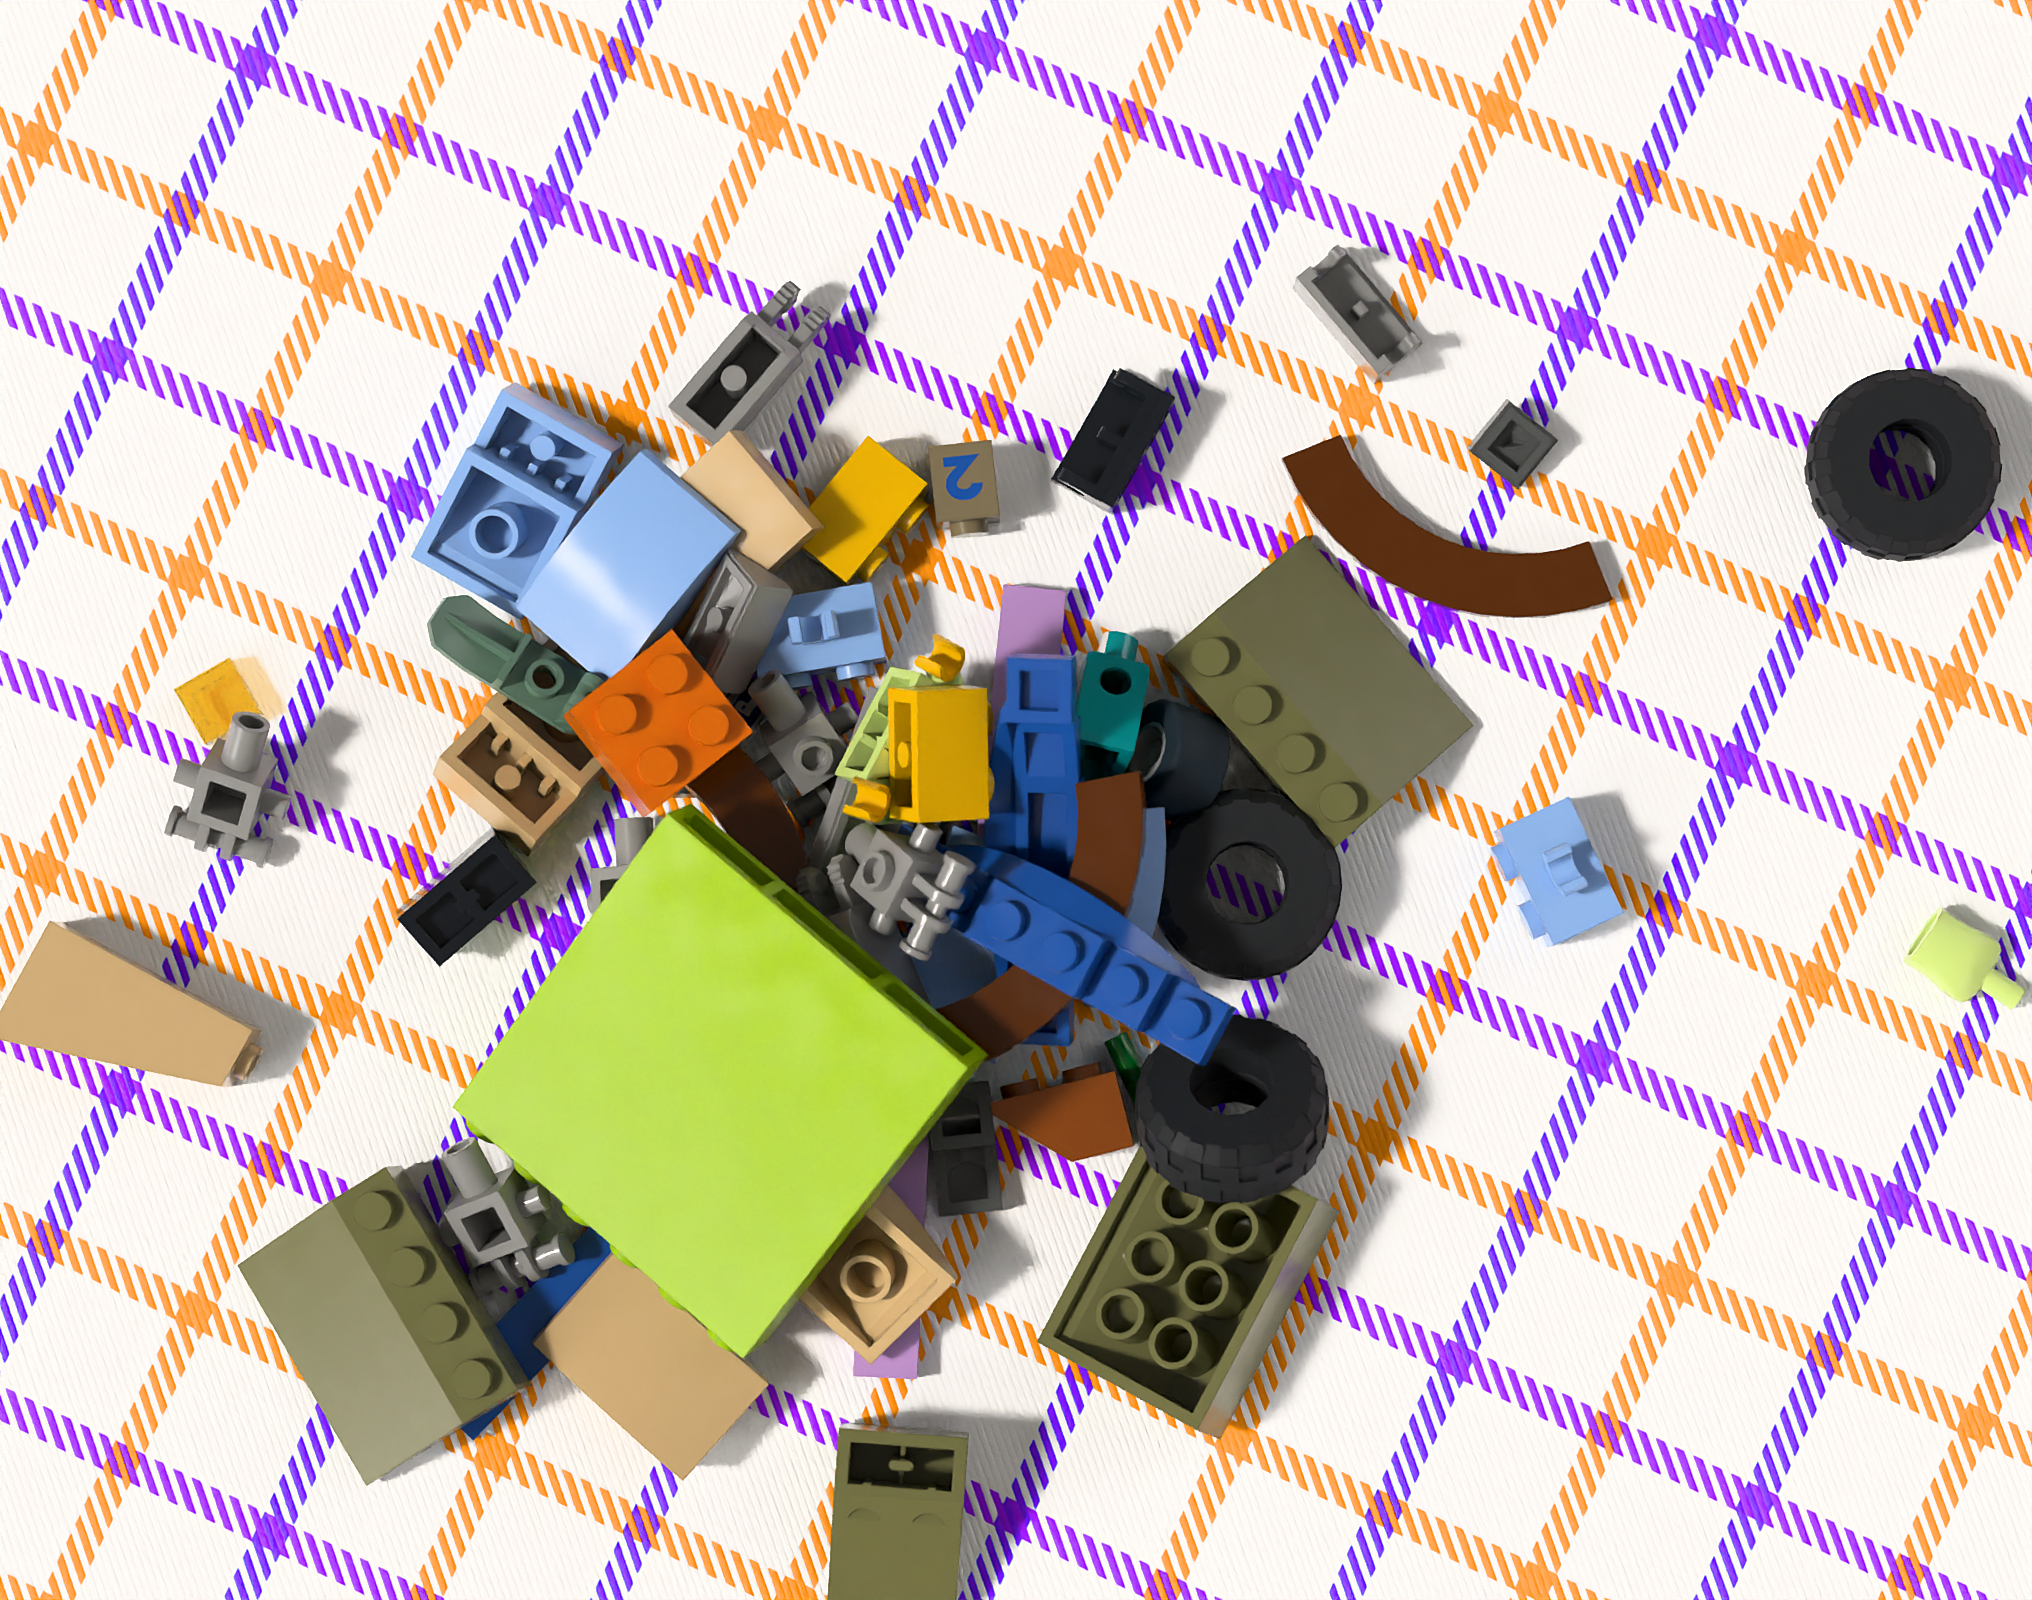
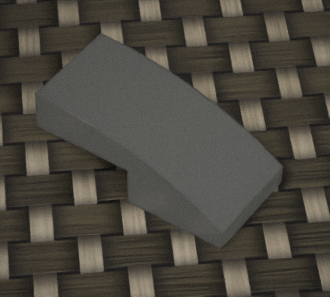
[930,1080,1003,1218]

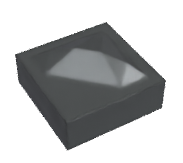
[1467,398,1558,489]

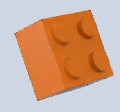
[563,630,753,818]

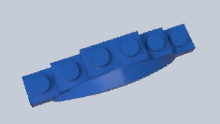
[984,653,1085,1047]
[898,823,1236,1066]

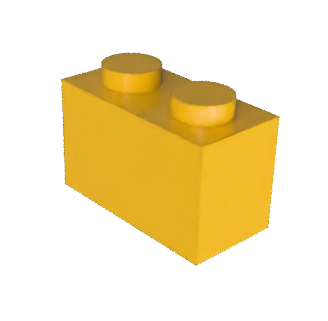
[800,436,930,586]
[888,684,994,823]

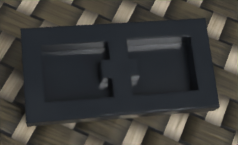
[1051,368,1175,515]
[396,827,537,967]

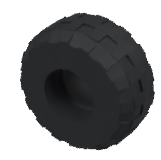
[1804,368,2003,562]
[1157,788,1342,981]
[1135,1014,1329,1203]

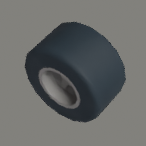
[1124,699,1230,822]

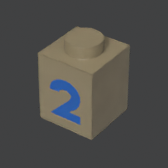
[928,440,1000,538]

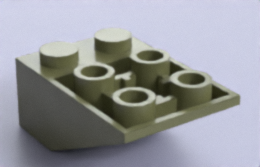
[827,1422,969,1600]

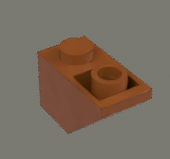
[990,1062,1134,1162]

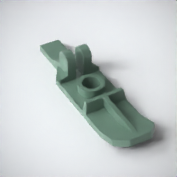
[426,595,604,734]

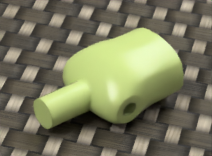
[1903,907,2025,1010]

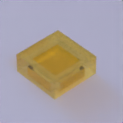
[174,658,264,746]

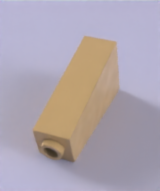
[0,920,263,1087]

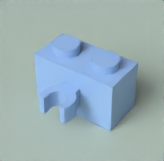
[757,582,887,691]
[1490,797,1624,947]

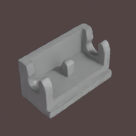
[1292,244,1423,385]

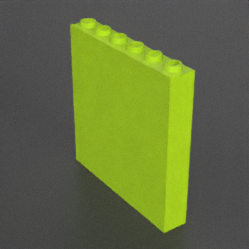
[452,804,988,1358]

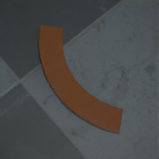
[1281,434,1613,619]
[684,745,809,895]
[935,771,1146,1064]

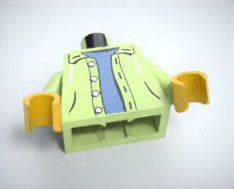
[834,633,966,825]

